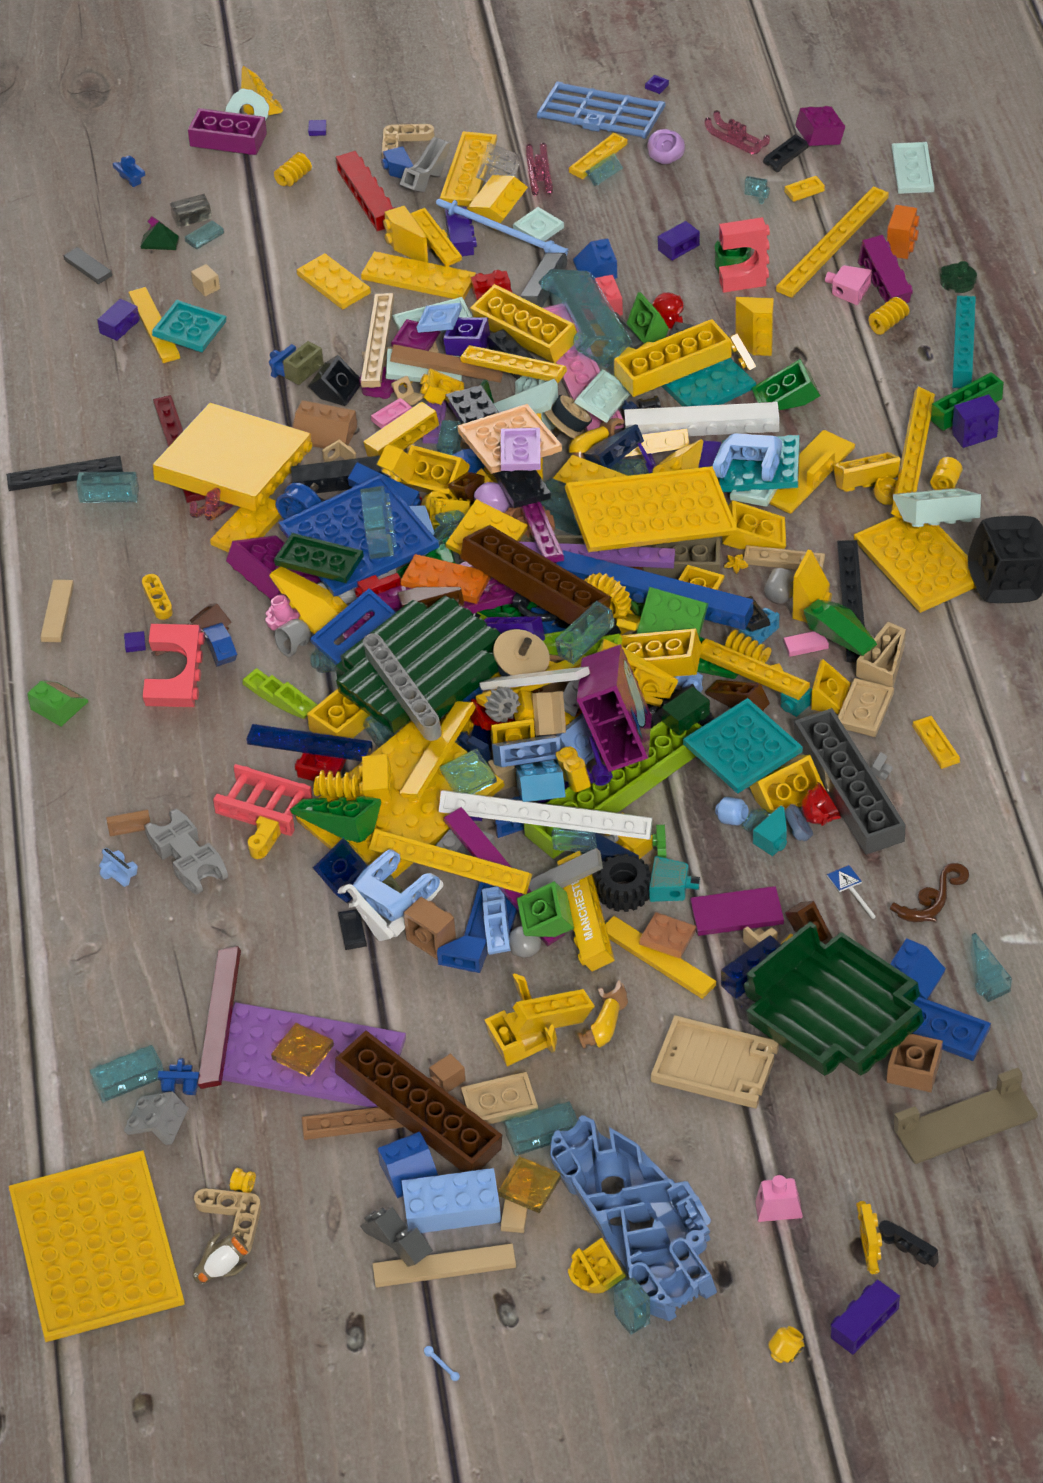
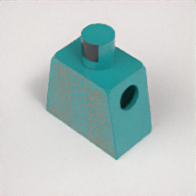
[649,856,700,902]

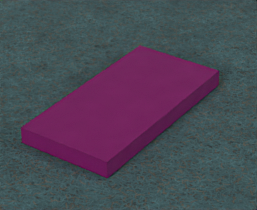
[690,886,784,936]

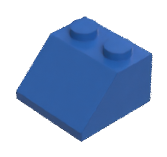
[573,239,618,285]
[890,938,946,1000]
[378,1132,438,1199]

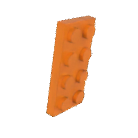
[401,554,491,604]

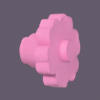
[265,595,300,630]

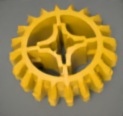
[584,573,632,622]

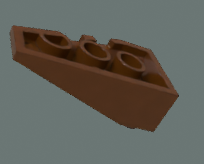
[151,603,232,656]

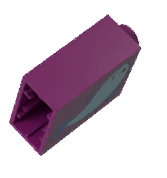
[577,644,652,772]

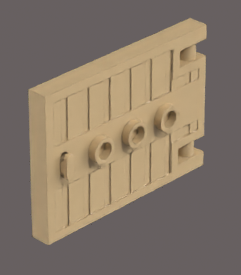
[651,1015,779,1109]

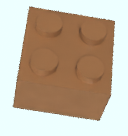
[404,897,456,960]
[887,1034,943,1092]

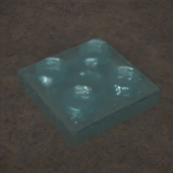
[440,748,497,794]

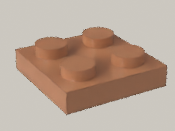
[640,912,696,958]

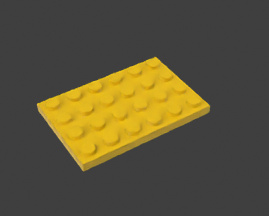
[854,516,976,613]

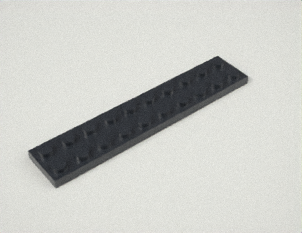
[446,385,551,508]

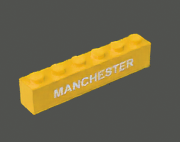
[557,850,615,972]

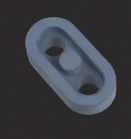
[785,804,813,841]

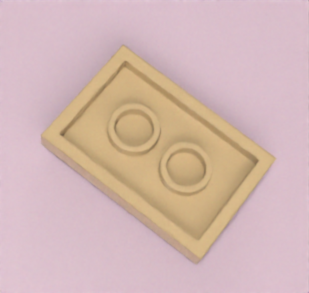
[838,678,894,737]
[461,1072,539,1124]

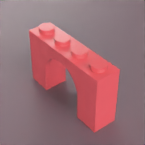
[719,217,770,293]
[143,624,205,707]

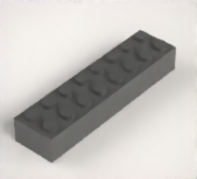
[794,708,906,855]

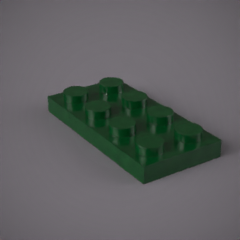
[274,533,364,583]

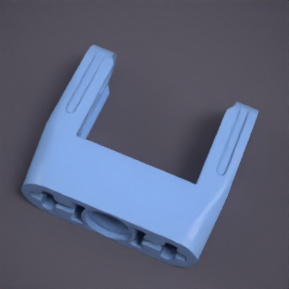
[713,433,783,481]
[353,849,440,921]

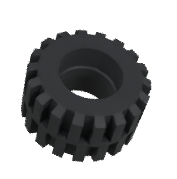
[596,854,651,912]

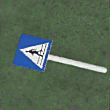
[827,865,876,919]

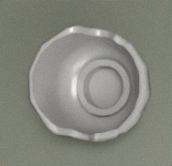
[509,926,541,958]

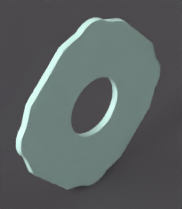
[225,88,269,121]

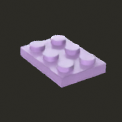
[501,428,541,471]

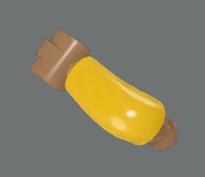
[569,418,625,459]
[578,980,628,1049]

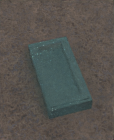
[185,220,224,250]
[552,828,597,853]

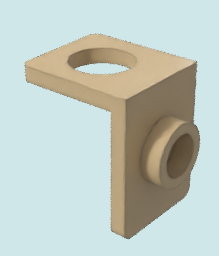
[392,376,424,406]
[322,439,356,462]

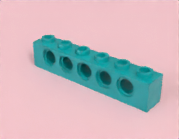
[952,296,976,388]

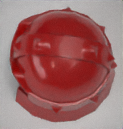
[652,292,684,329]
[801,782,841,826]

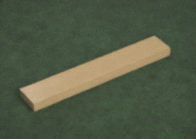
[372,1243,516,1288]

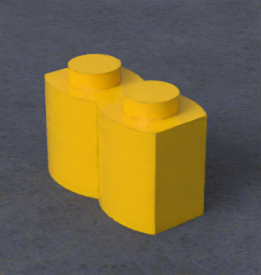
[556,746,591,792]

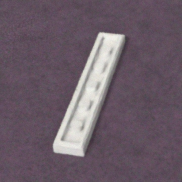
[480,666,590,691]

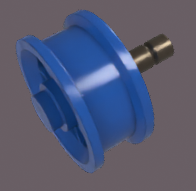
[276,483,321,520]

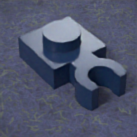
[457,732,490,764]

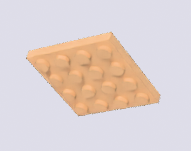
[458,404,562,474]

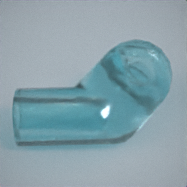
[742,809,771,832]

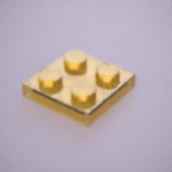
[271,1023,334,1077]
[498,1156,561,1214]

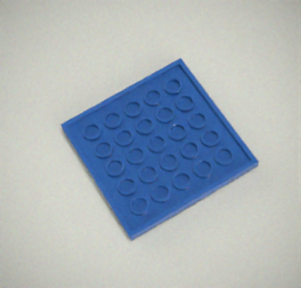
[278,474,439,596]

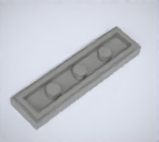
[528,848,603,891]

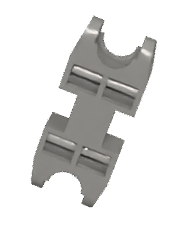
[144,809,228,894]

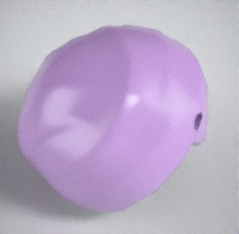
[647,129,685,164]
[474,482,513,513]

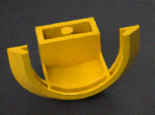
[484,973,557,1067]

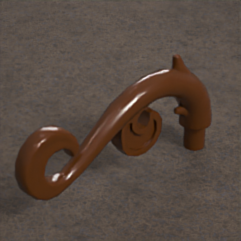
[890,863,969,922]

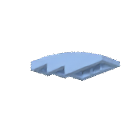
[482,887,511,955]

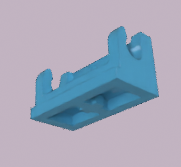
[738,608,780,645]

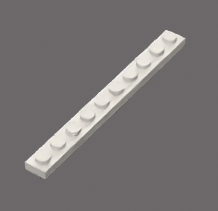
[439,790,653,840]

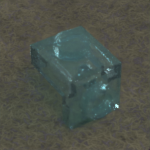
[745,176,770,204]

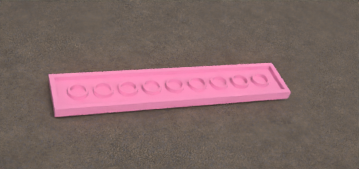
[544,302,624,432]

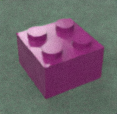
[795,106,845,146]

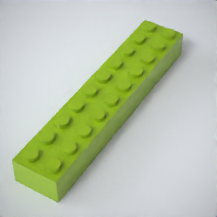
[524,721,702,859]

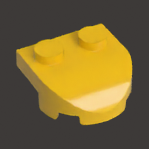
[568,1238,627,1294]

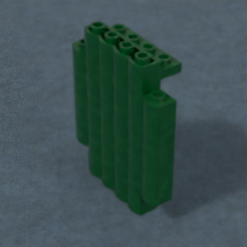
[336,596,501,733]
[744,922,924,1076]

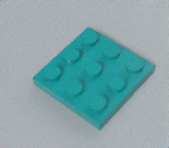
[152,300,227,353]

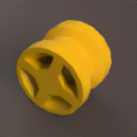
[230,1168,256,1193]

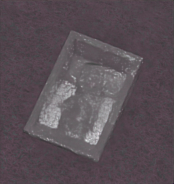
[476,142,521,182]

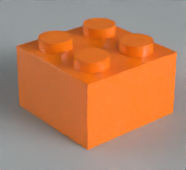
[887,205,920,259]

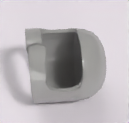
[764,568,795,604]
[275,619,311,658]

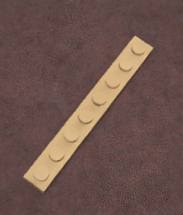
[361,293,394,388]

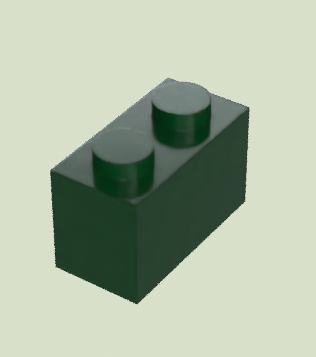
[662,687,710,735]

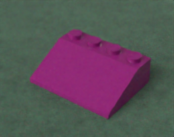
[226,535,321,600]

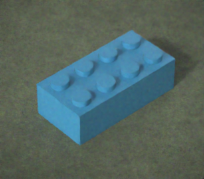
[515,759,565,802]

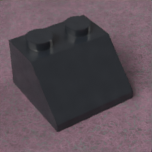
[308,355,360,406]

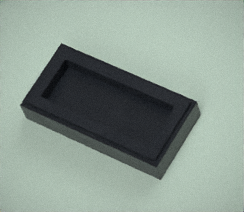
[338,909,367,950]

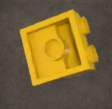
[420,368,464,405]

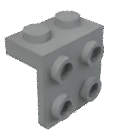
[124,1091,189,1145]

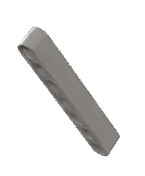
[363,634,442,741]

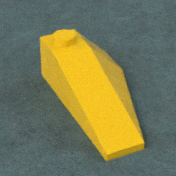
[241,66,283,115]
[269,567,348,634]
[597,639,678,699]

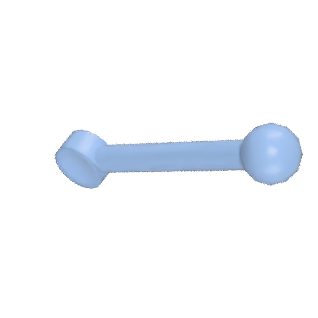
[424,1346,460,1381]

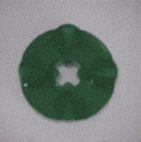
[940,261,977,293]

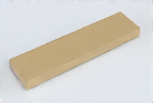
[743,545,825,570]
[41,580,74,642]

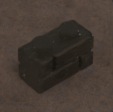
[170,194,212,228]

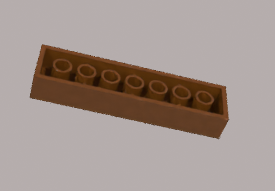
[460,525,612,631]
[335,1030,503,1172]

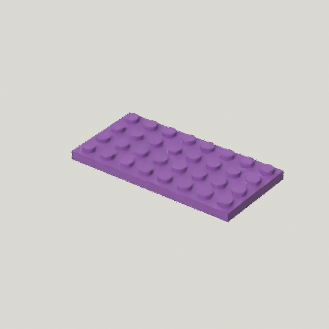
[222,1002,406,1108]

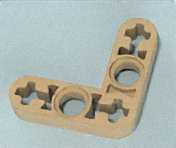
[382,124,435,159]
[194,1188,261,1255]

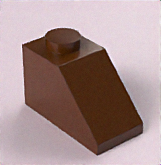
[448,472,485,504]
[785,901,833,945]

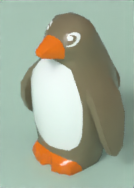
[193,1232,248,1284]

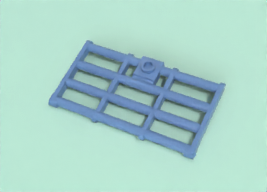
[537,81,666,139]

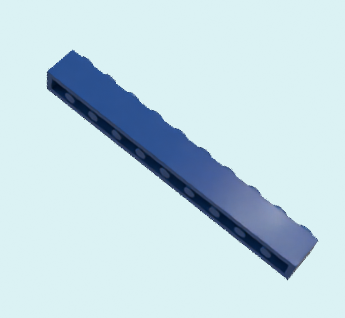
[556,550,753,630]

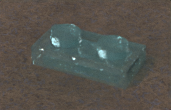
[586,153,623,186]

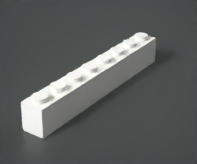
[624,402,779,436]

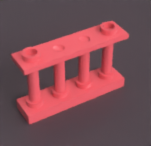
[213,764,313,836]

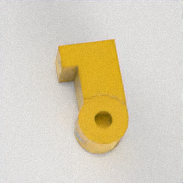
[248,816,281,859]

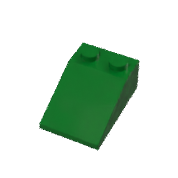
[752,359,821,410]

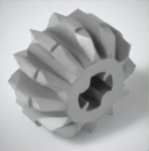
[483,686,521,723]

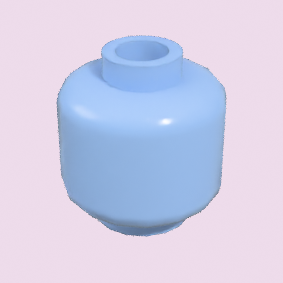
[715,797,749,826]

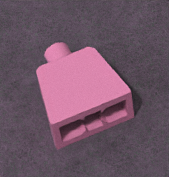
[825,265,872,305]
[755,1175,803,1222]

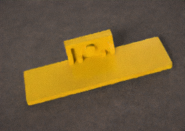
[769,430,855,514]

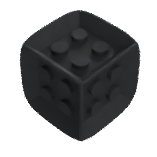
[968,516,1043,603]

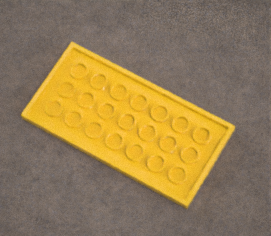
[564,466,738,552]

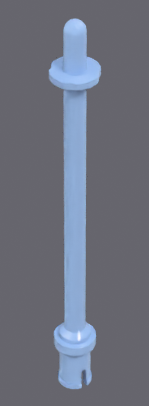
[436,199,568,256]

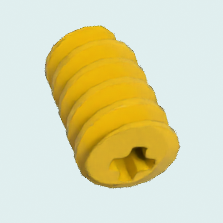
[274,152,312,187]
[868,297,910,335]
[725,630,772,663]
[313,770,360,800]

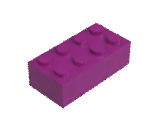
[188,108,267,155]

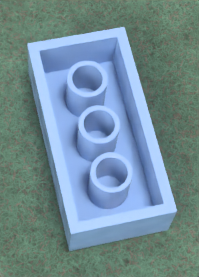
[402,1168,501,1233]

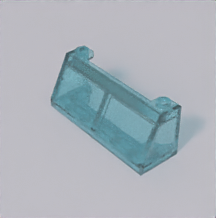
[538,269,632,368]

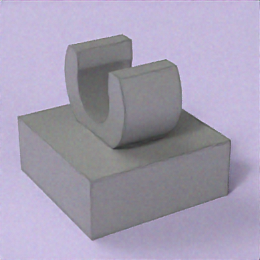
[870,752,893,781]

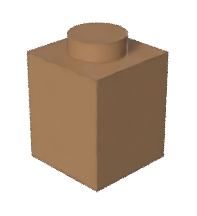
[429,1053,466,1093]

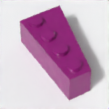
[858,235,913,303]

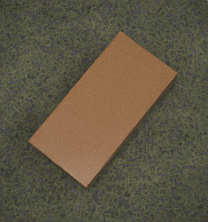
[106,810,151,836]

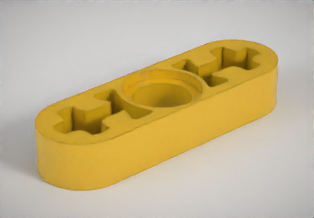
[142,574,173,620]

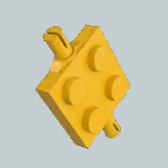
[856,1201,882,1274]

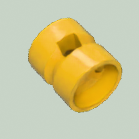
[930,457,963,490]

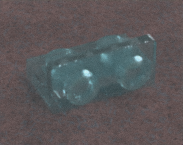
[433,510,465,544]

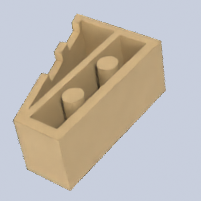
[856,622,906,687]

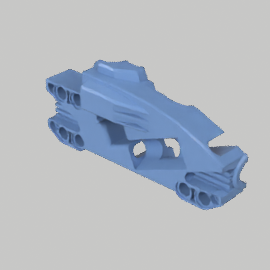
[550,1115,717,1321]

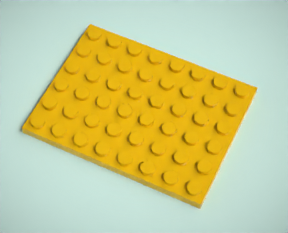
[296,721,505,879]
[8,1150,185,1342]

